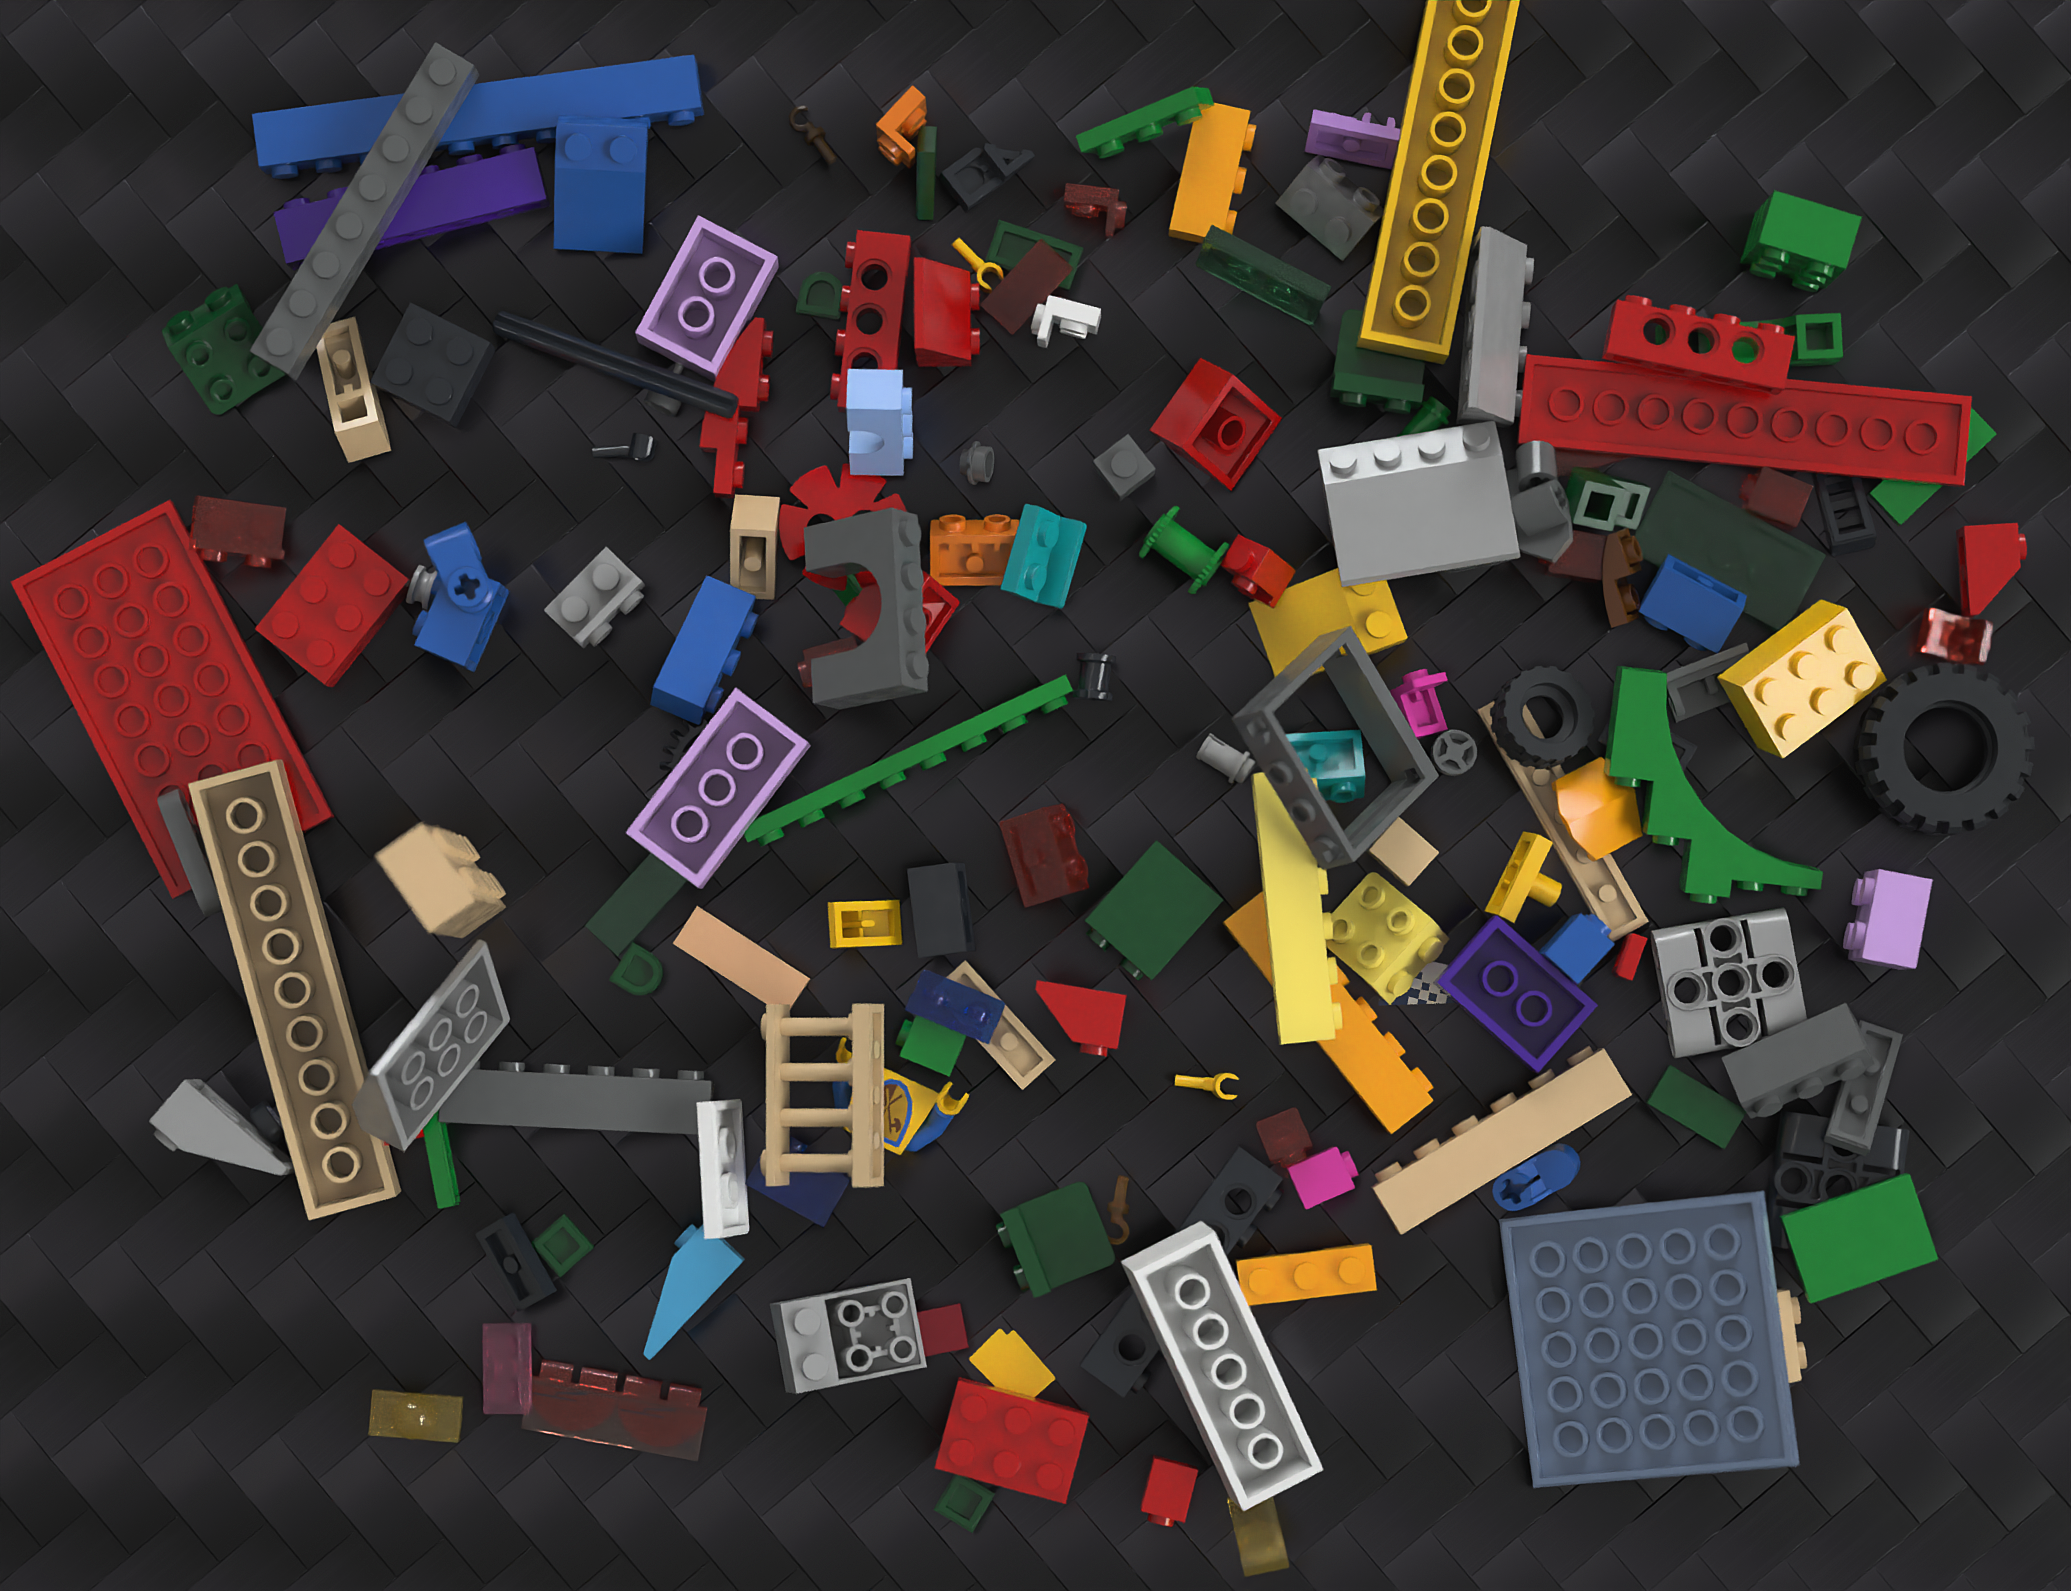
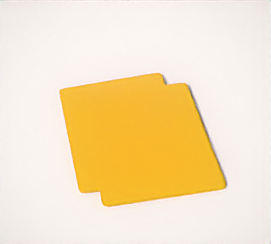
[969,1329,1055,1397]

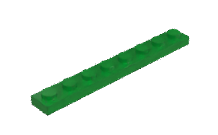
[744,674,1073,847]

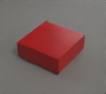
[1612,933,1647,981]

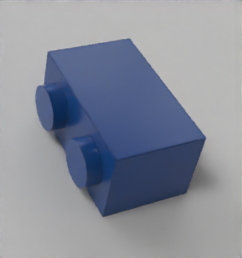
[1638,554,1747,653]
[1539,913,1614,984]

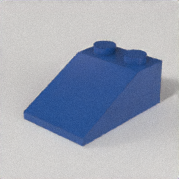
[554,115,649,254]

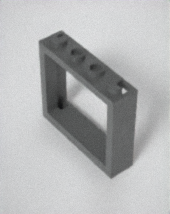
[1232,626,1439,870]

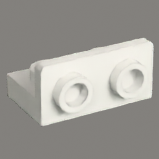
[1031,295,1101,348]

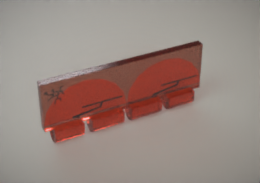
[521,1359,708,1461]

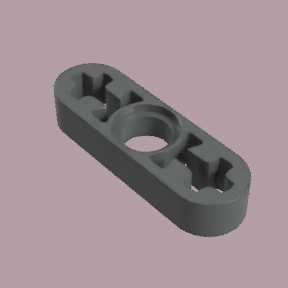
[157,788,223,917]

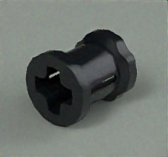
[1073,653,1116,701]

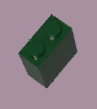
[1084,840,1223,981]

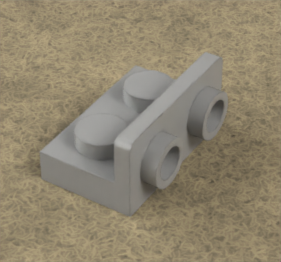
[544,547,645,648]

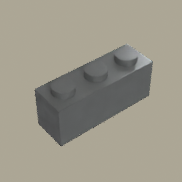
[1722,1003,1875,1119]

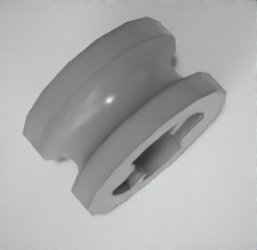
[406,565,437,610]

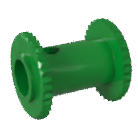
[1139,506,1229,595]

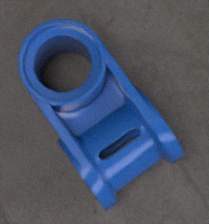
[424,522,493,614]

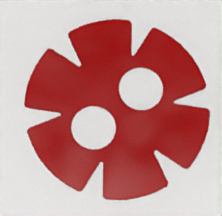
[779,463,907,591]

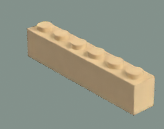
[1371,1045,1632,1234]

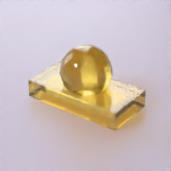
[368,1389,464,1443]
[1227,1496,1289,1577]

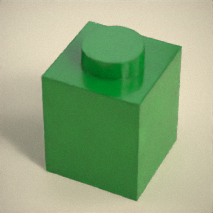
[895,1015,967,1077]

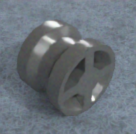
[1430,730,1477,776]

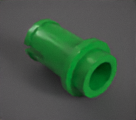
[1396,396,1452,437]

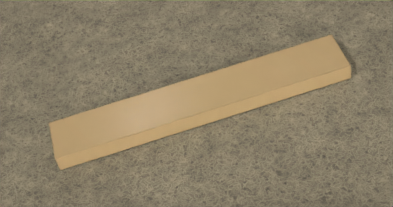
[1477,701,1649,942]

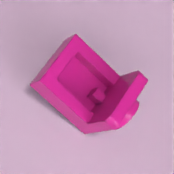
[1390,669,1448,739]

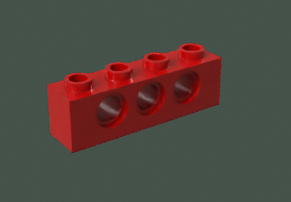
[830,230,911,413]
[1602,295,1795,395]

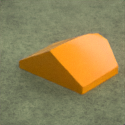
[1551,757,1643,862]

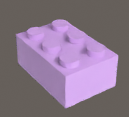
[635,215,779,382]

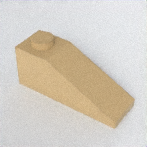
[316,317,391,463]

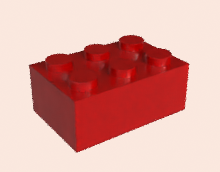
[255,524,411,688]
[935,1377,1089,1504]

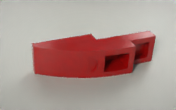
[699,317,774,499]

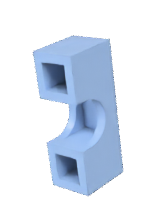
[846,369,913,476]

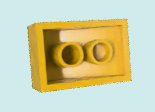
[1248,568,1408,677]

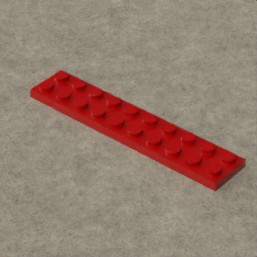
[1517,354,1972,487]

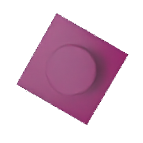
[1286,1145,1358,1209]

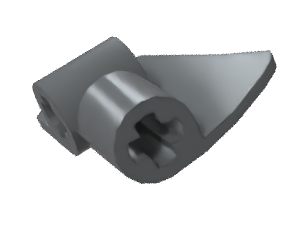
[1505,441,1573,563]

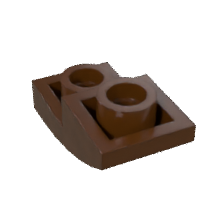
[1603,528,1643,628]

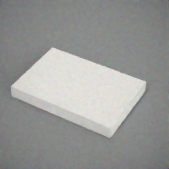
[697,1099,749,1239]

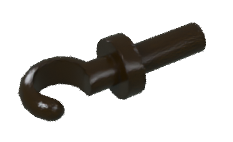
[789,106,837,165]

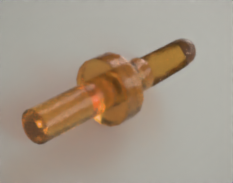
[1106,1175,1130,1244]

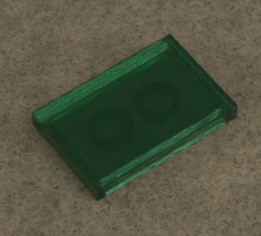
[1196,225,1332,326]

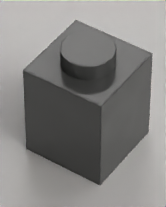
[1092,434,1156,502]

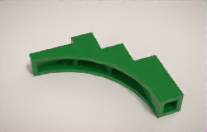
[1604,666,1823,904]

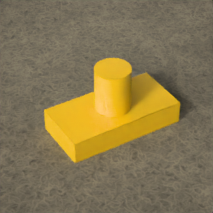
[1485,831,1562,923]

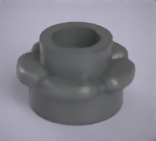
[960,441,994,485]

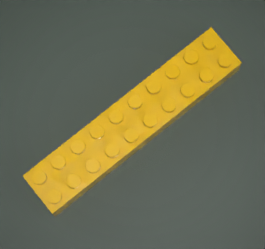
[1356,0,1520,365]

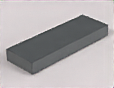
[1823,1020,1903,1156]

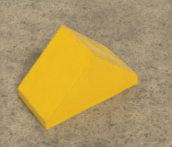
[828,900,902,949]

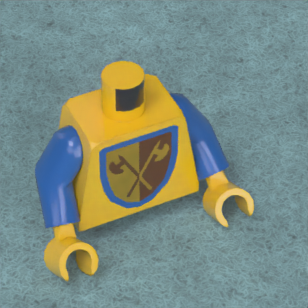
[832,1037,969,1155]

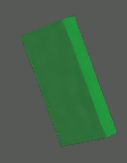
[1779,1173,1938,1304]

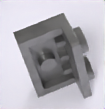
[1276,155,1384,261]

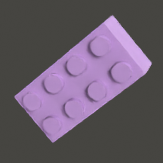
[626,688,811,889]

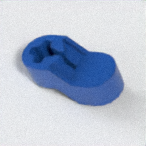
[1492,1143,1581,1211]

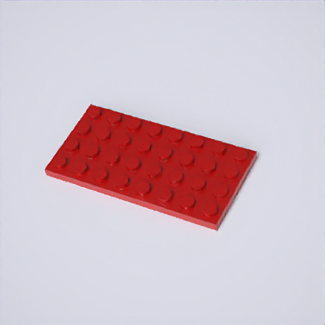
[11,500,334,899]

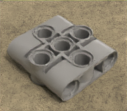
[1651,907,1807,1058]

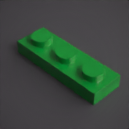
[1076,86,1214,158]

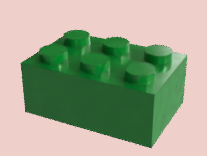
[1740,190,1862,292]

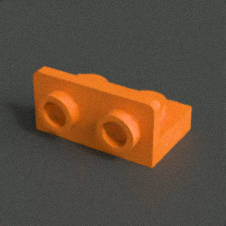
[876,85,927,168]
[930,514,1020,586]

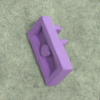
[1304,109,1400,169]

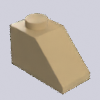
[730,494,780,600]

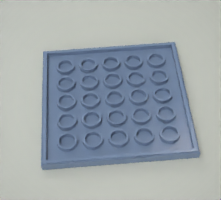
[1499,1191,1799,1488]

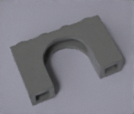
[804,507,929,709]

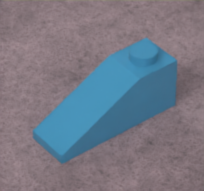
[643,1224,745,1360]

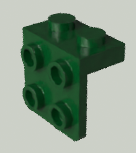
[161,284,285,415]
[1330,309,1425,414]
[996,1181,1115,1298]

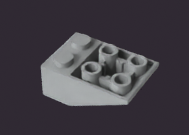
[770,1278,927,1394]

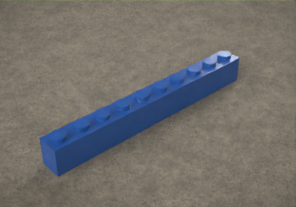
[252,55,704,179]

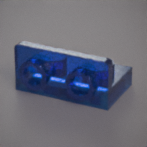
[905,970,1005,1044]

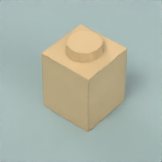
[1366,817,1439,887]

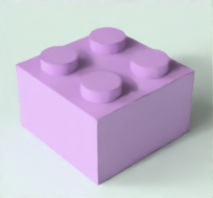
[1843,869,1932,970]

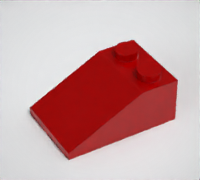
[914,258,980,367]

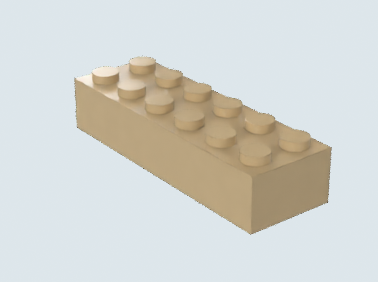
[376,823,506,938]

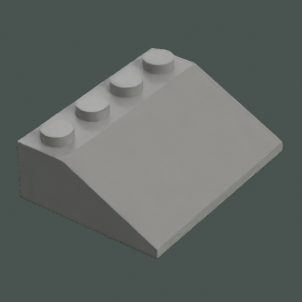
[1457,227,1534,428]
[1318,420,1520,587]
[352,939,510,1152]

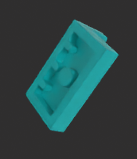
[1000,503,1087,609]
[1285,730,1365,803]

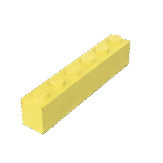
[1251,768,1342,1045]

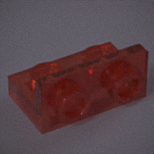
[188,496,286,568]
[999,804,1089,907]

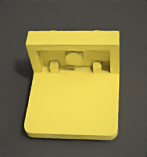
[1325,872,1449,1005]

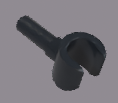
[592,433,657,462]

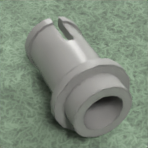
[1196,733,1256,785]

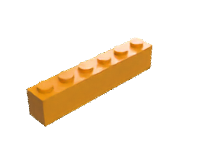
[1222,891,1434,1134]

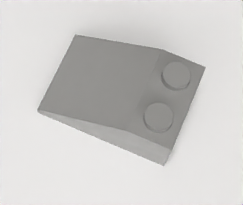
[149,1079,295,1176]

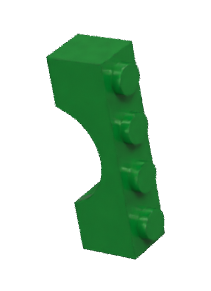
[1655,313,1843,367]

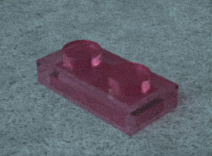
[483,1323,532,1414]

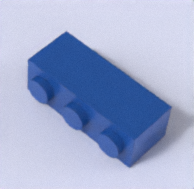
[650,575,759,726]

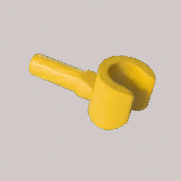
[951,238,1003,293]
[1175,1073,1239,1100]

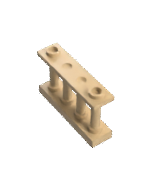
[760,1004,884,1187]

